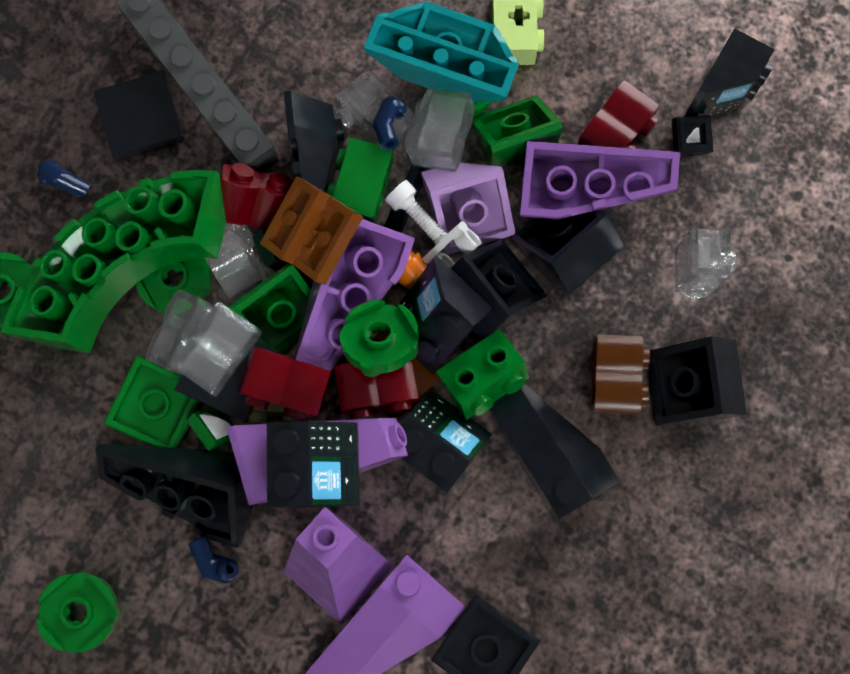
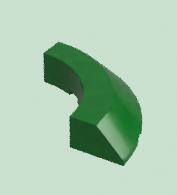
[0,170,226,354]

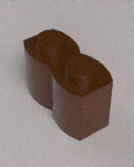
[590,334,650,416]

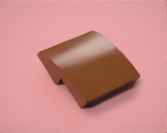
[260,176,363,285]

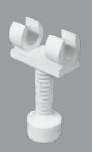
[385,180,482,268]

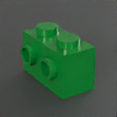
[327,137,394,224]
[436,329,529,420]

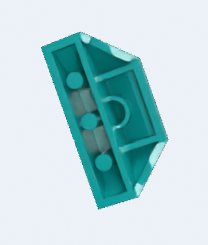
[363,1,519,102]

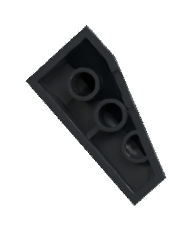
[284,91,345,193]
[488,384,620,521]
[95,444,254,548]

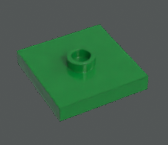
[103,355,201,448]

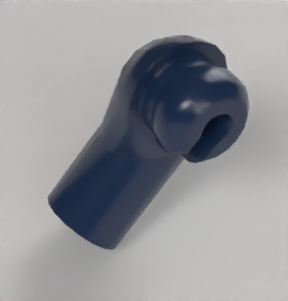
[373,96,407,151]
[37,161,91,199]
[188,536,239,583]

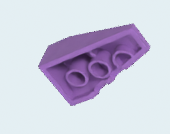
[520,141,680,219]
[305,555,466,674]

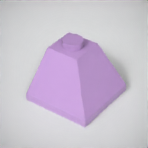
[421,162,516,255]

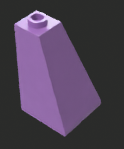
[227,418,408,505]
[284,507,394,625]

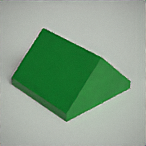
[470,95,563,167]
[229,263,311,355]

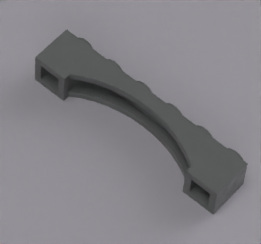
[115,0,279,173]

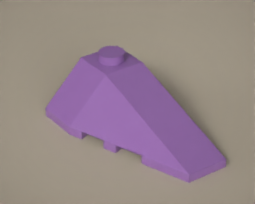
[294,219,415,371]

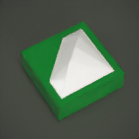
[187,407,233,451]

